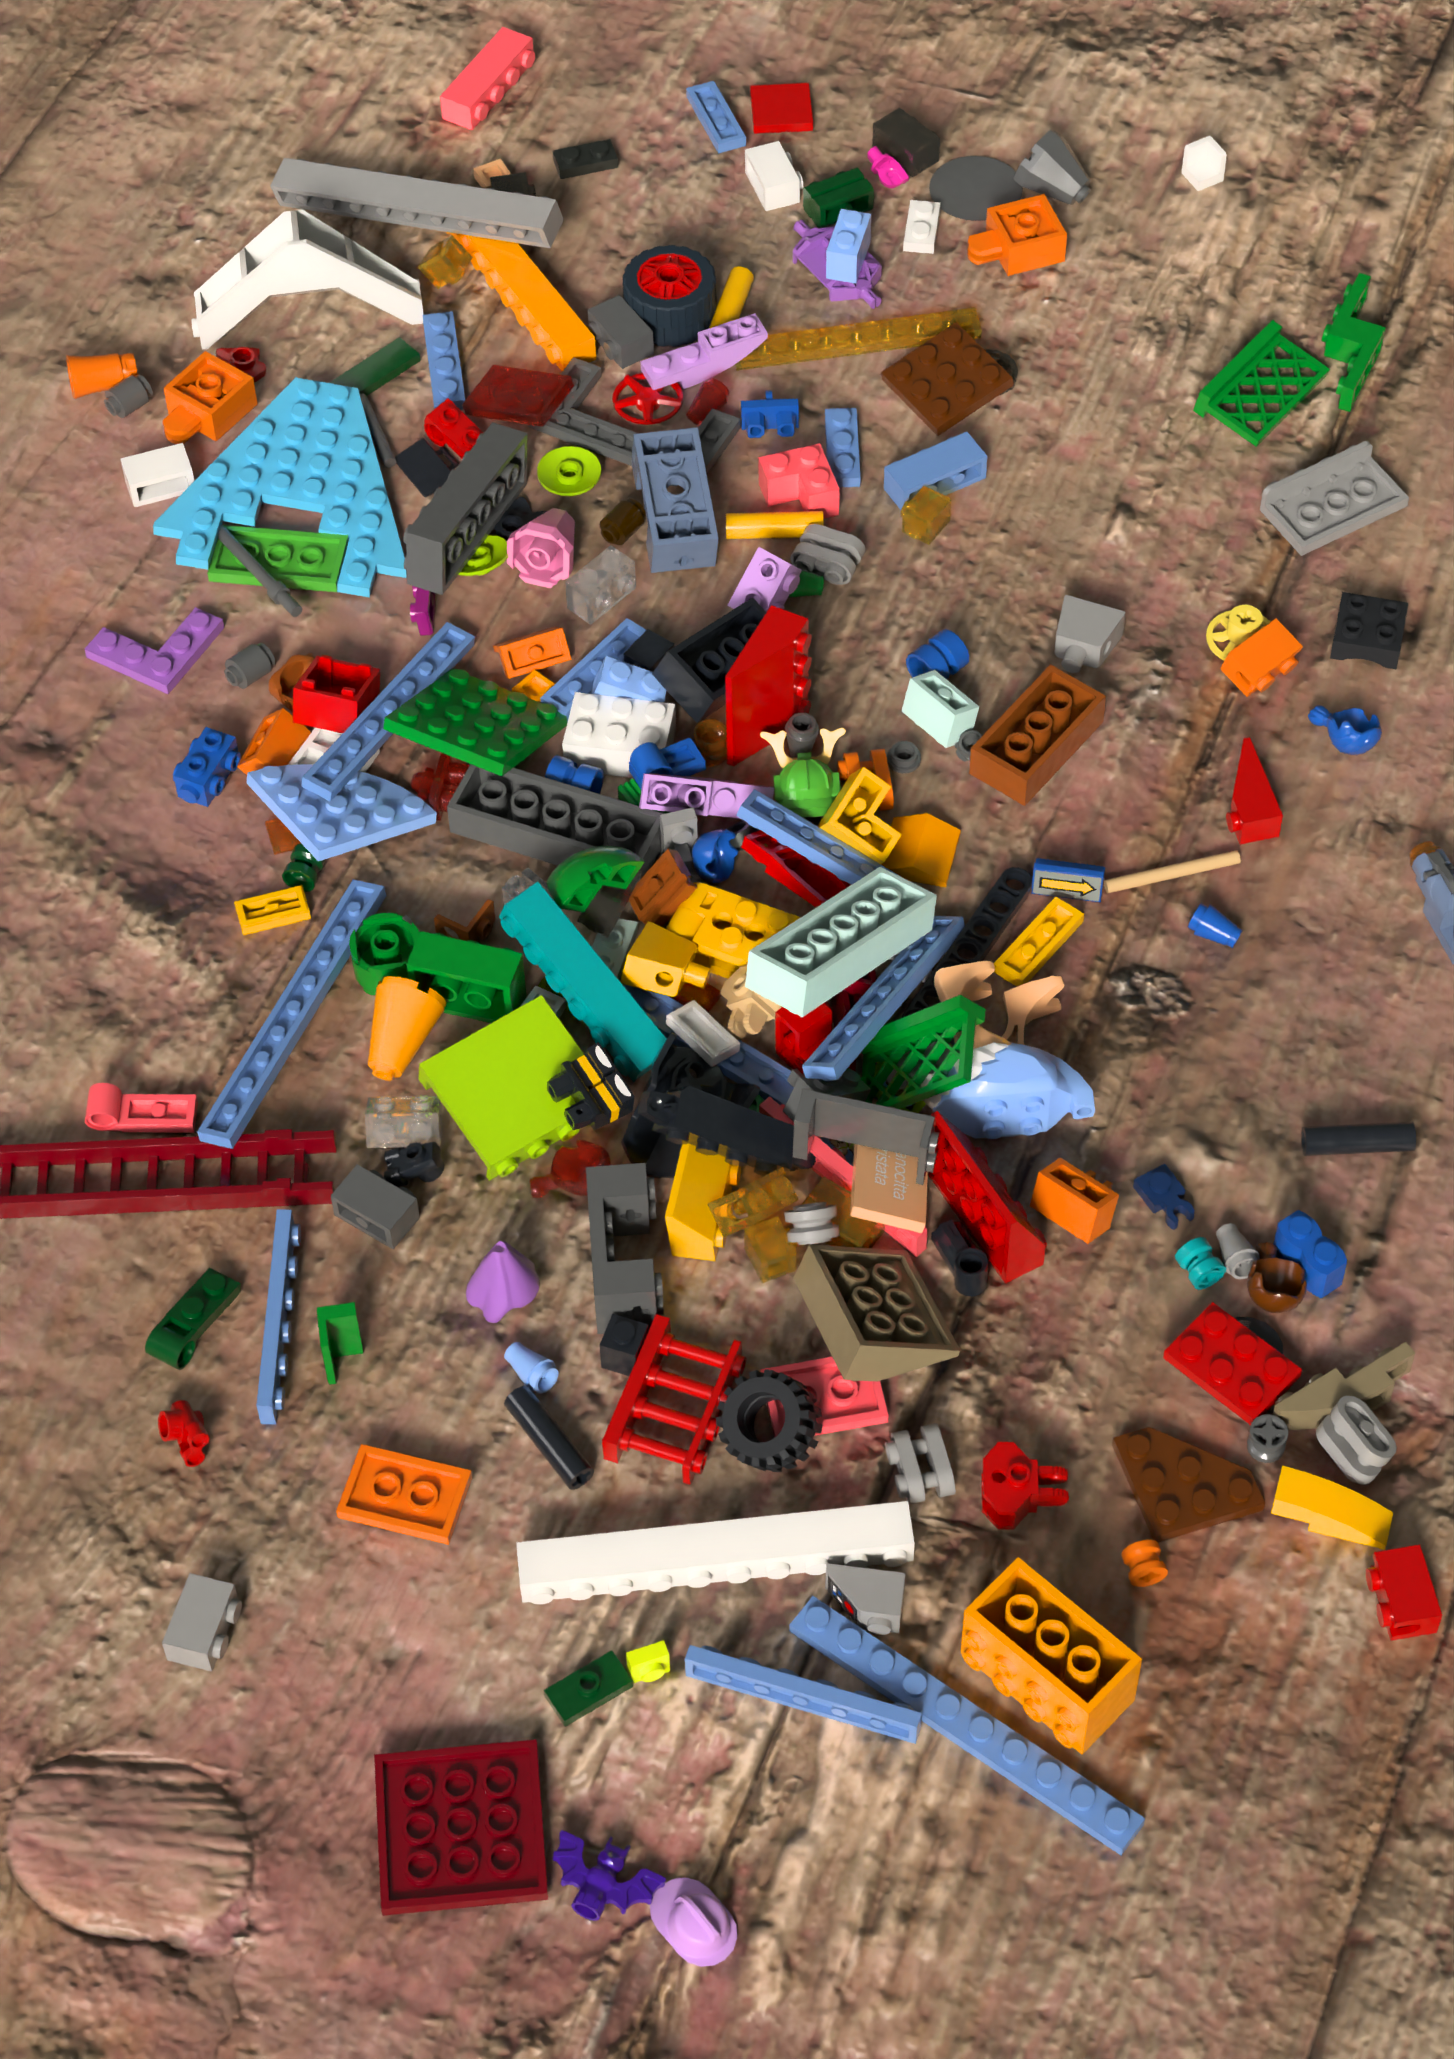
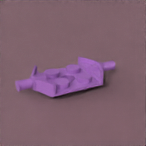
[793,220,882,309]

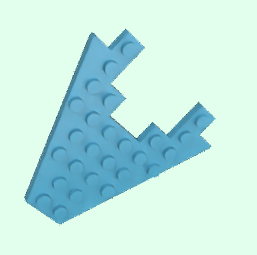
[153,377,407,598]

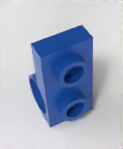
[628,738,706,790]

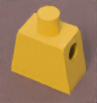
[620,921,711,997]

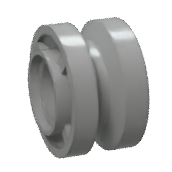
[784,1202,840,1245]

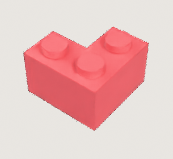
[758,443,840,519]

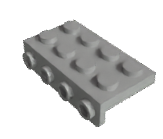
[1260,441,1409,556]

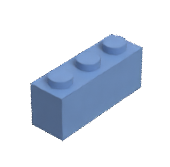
[884,432,987,514]

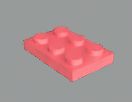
[760,1357,889,1438]

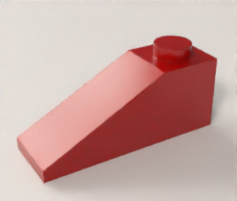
[1226,737,1283,845]

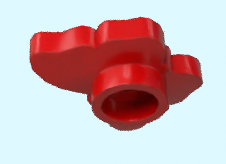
[216,347,266,382]

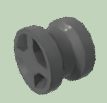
[1247,1414,1289,1463]

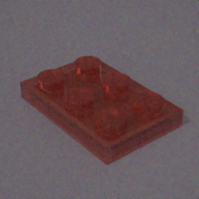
[462,365,574,427]

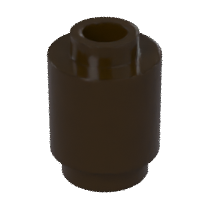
[599,498,646,545]

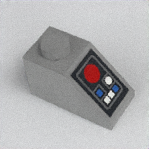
[825,1563,906,1635]

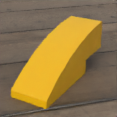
[1271,1465,1393,1550]

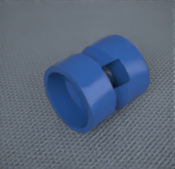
[906,629,970,679]
[545,755,604,794]

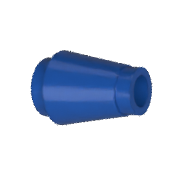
[1188,903,1243,948]

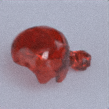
[530,1139,611,1198]

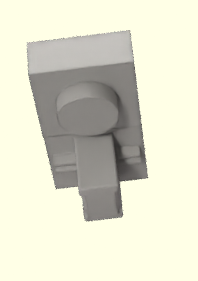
[660,807,698,873]

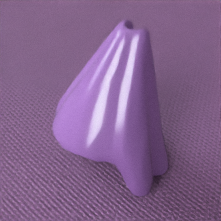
[466,1241,540,1323]

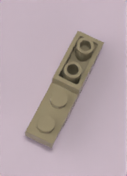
[1273,1342,1415,1430]

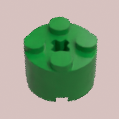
[349,913,419,995]

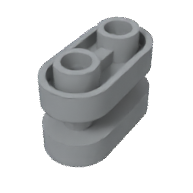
[790,524,865,585]
[1316,1396,1397,1485]
[885,1423,956,1504]

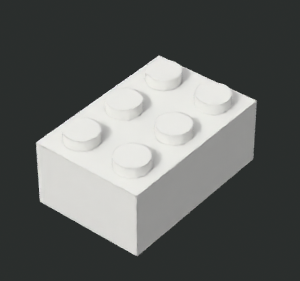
[562,692,676,778]

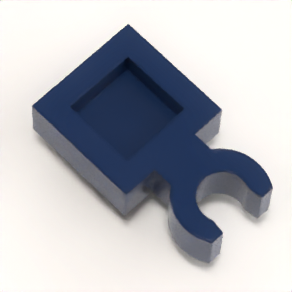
[1133,1164,1195,1230]

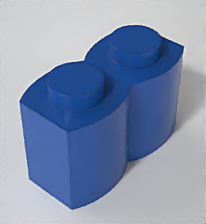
[1274,1210,1347,1298]

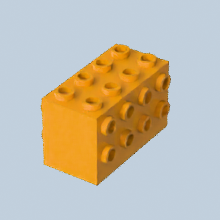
[961,1557,1142,1755]

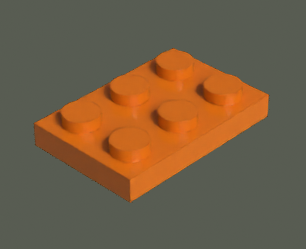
[336,1444,473,1545]

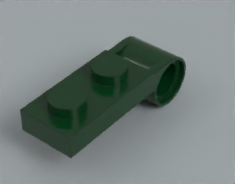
[145,1268,241,1370]

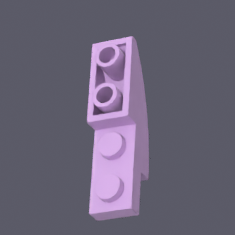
[640,313,768,390]
[639,773,775,819]

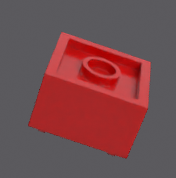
[293,655,380,733]

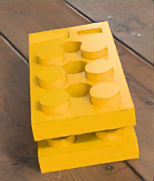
[666,882,801,979]

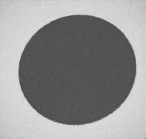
[929,156,1023,221]

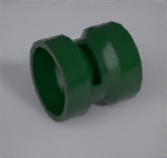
[282,843,326,892]

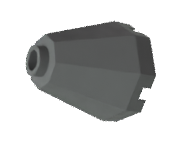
[1013,130,1091,205]

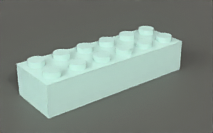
[745,867,937,1017]

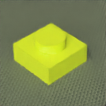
[626,1640,670,1683]

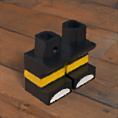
[547,1042,635,1130]

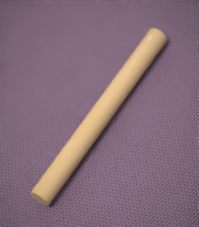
[1104,850,1241,894]

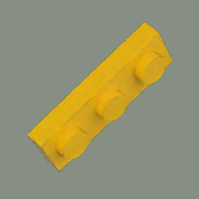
[994,897,1084,987]

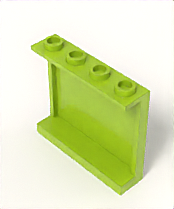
[419,995,584,1181]

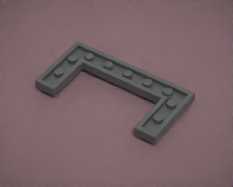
[527,357,741,474]

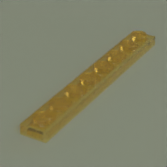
[735,307,982,371]

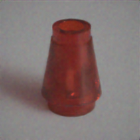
[686,378,729,426]

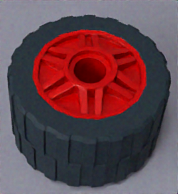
[622,245,717,347]

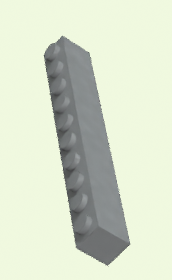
[270,158,564,248]

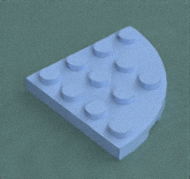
[247,764,437,862]

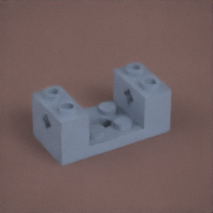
[631,427,719,573]

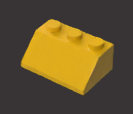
[665,1143,741,1261]

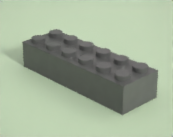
[403,422,528,595]
[447,764,663,888]

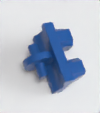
[741,390,799,438]

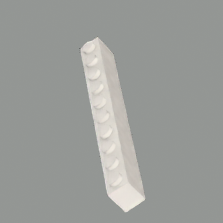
[516,1501,915,1604]

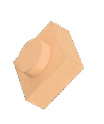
[473,159,514,191]

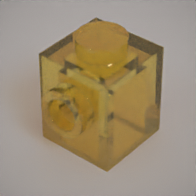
[417,235,473,289]
[901,486,951,545]
[744,1216,797,1283]

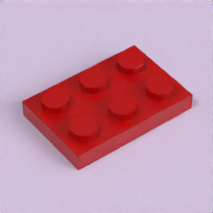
[1163,1302,1302,1425]

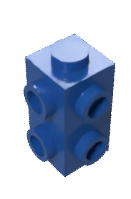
[173,727,241,807]

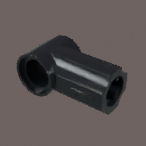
[931,1219,988,1297]

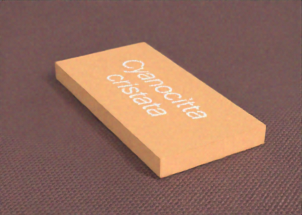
[850,1144,928,1233]

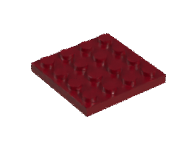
[374,1739,549,1916]

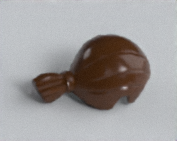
[1247,1242,1307,1313]

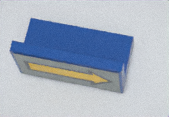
[1031,858,1105,903]

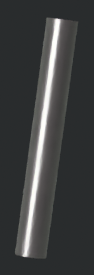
[360,394,396,468]

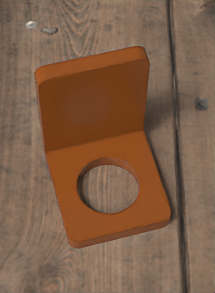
[434,899,496,942]

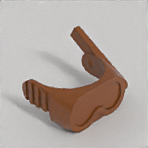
[269,652,316,712]

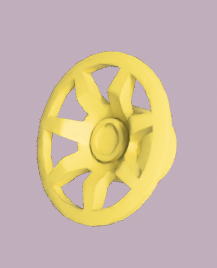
[1206,605,1271,660]

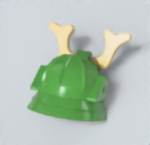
[760,727,846,817]

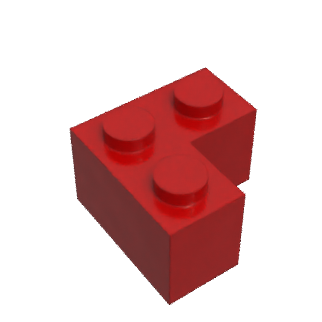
[775,1001,856,1074]

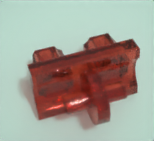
[411,753,469,821]

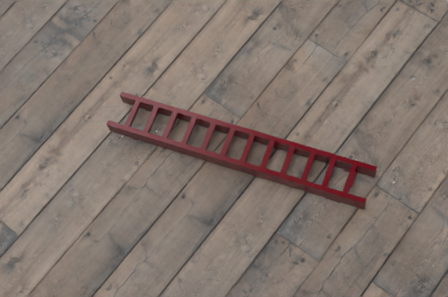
[0,1129,337,1219]

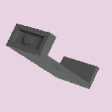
[793,1089,940,1185]

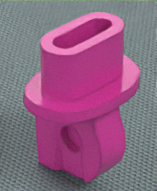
[867,146,909,188]

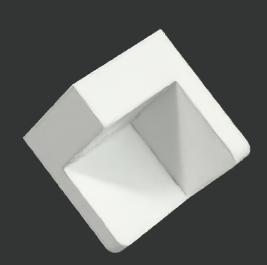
[1182,136,1227,191]

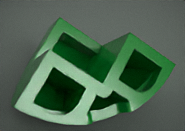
[547,846,645,913]

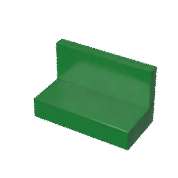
[317,1302,363,1385]

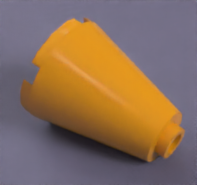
[368,976,446,1081]

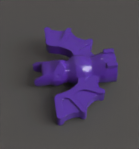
[552,1830,666,1921]

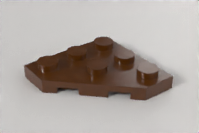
[1112,1427,1265,1543]

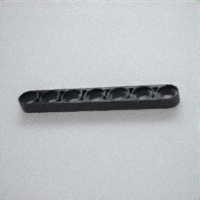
[902,867,1032,1018]

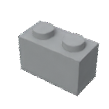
[162,1573,242,1672]

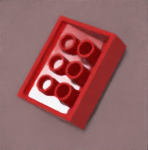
[725,605,812,766]
[928,1111,1047,1284]

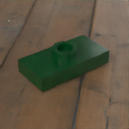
[544,1650,633,1727]

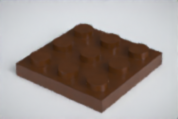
[881,322,1014,436]

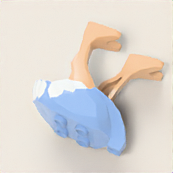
[921,961,1095,1139]

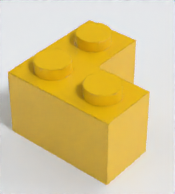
[817,766,902,864]

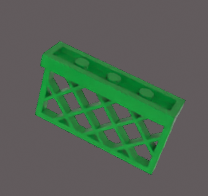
[1193,320,1330,447]
[861,995,986,1109]

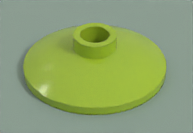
[537,446,601,496]
[458,535,508,576]

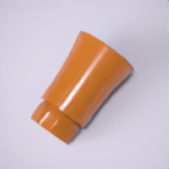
[66,353,138,399]

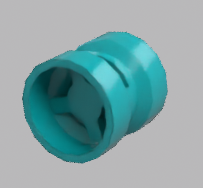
[1175,1237,1226,1290]

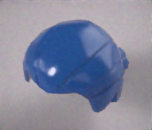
[1308,705,1382,755]

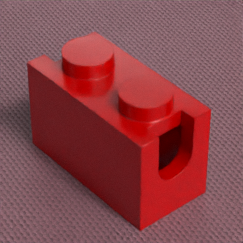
[1366,1544,1443,1641]

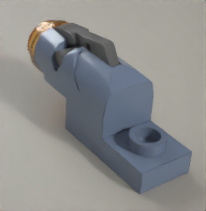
[1409,841,1454,964]

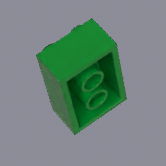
[406,931,527,1023]

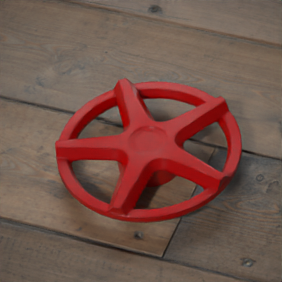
[612,373,683,425]

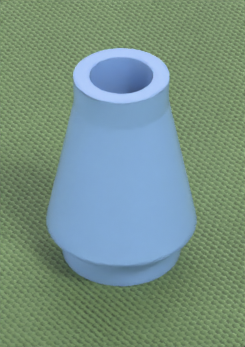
[504,1342,558,1394]

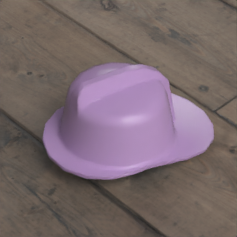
[650,1878,737,1967]

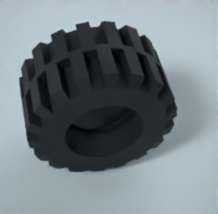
[716,1369,822,1472]

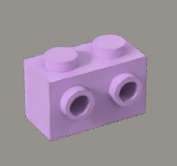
[727,547,802,612]

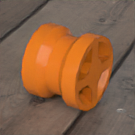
[1121,1540,1168,1587]

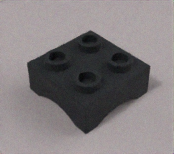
[1330,592,1409,670]

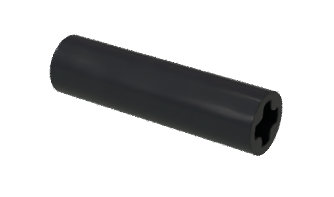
[1301,1122,1416,1156]
[504,1386,594,1490]

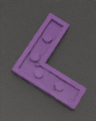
[84,607,224,694]

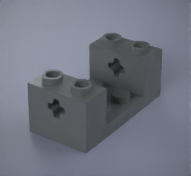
[586,1163,664,1334]

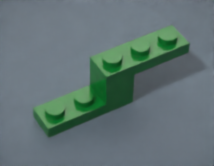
[1322,273,1386,412]

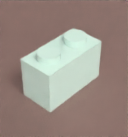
[902,670,979,748]

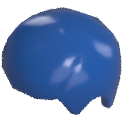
[692,829,739,884]

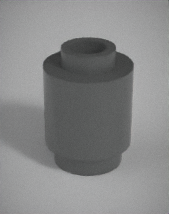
[104,374,153,418]
[224,643,275,689]

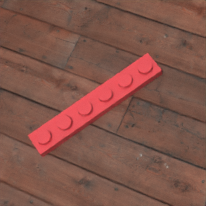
[759,1097,927,1257]

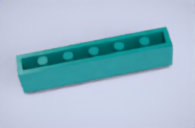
[499,881,667,1082]

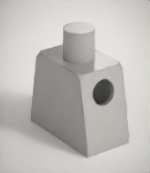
[1054,595,1126,673]

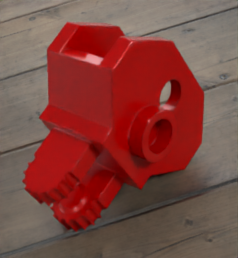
[981,1442,1069,1530]

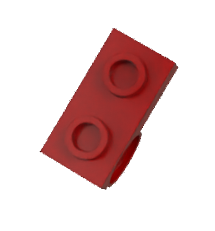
[424,398,483,459]

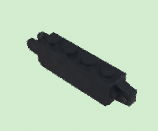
[638,1086,816,1177]

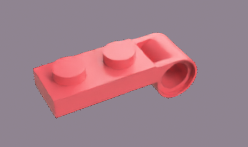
[85,1083,198,1133]

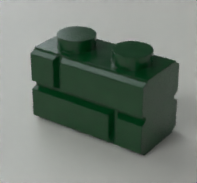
[803,167,874,229]

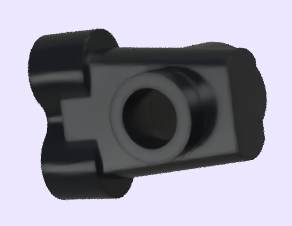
[384,1142,445,1188]

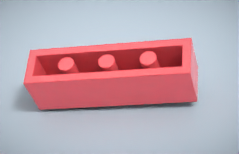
[440,27,535,130]

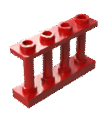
[602,1314,747,1485]

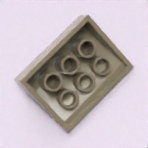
[793,1244,961,1382]

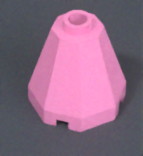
[507,508,575,588]

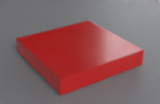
[750,83,813,134]

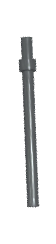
[218,524,302,617]

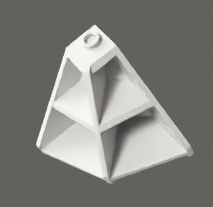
[191,210,423,349]

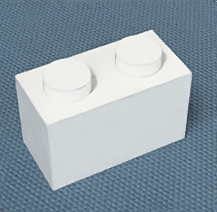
[745,141,803,211]
[120,443,194,507]

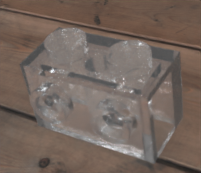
[565,545,636,625]
[365,1095,443,1148]

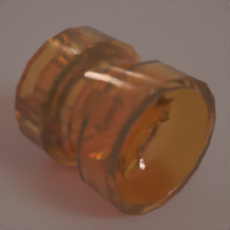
[694,719,727,767]

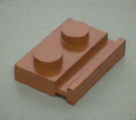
[626,848,698,927]

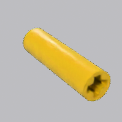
[709,266,754,328]
[726,511,824,539]

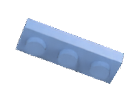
[686,81,746,154]
[825,408,861,487]

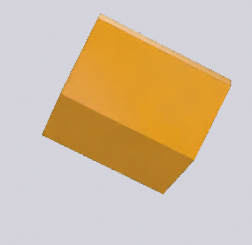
[881,813,961,888]

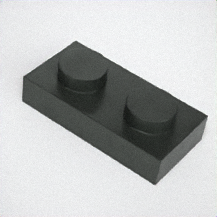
[552,139,618,179]

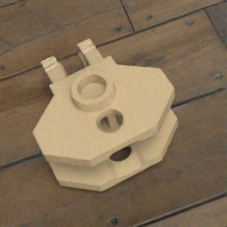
[720,965,782,1040]

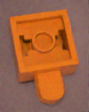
[967,194,1067,276]
[162,351,258,444]

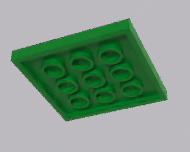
[383,668,568,776]

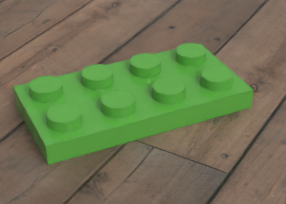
[207,525,349,592]

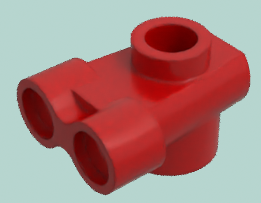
[158,1400,210,1467]

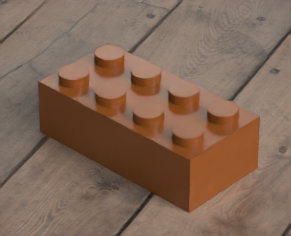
[969,664,1106,806]

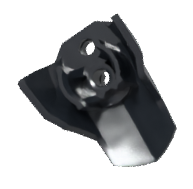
[621,1032,760,1178]

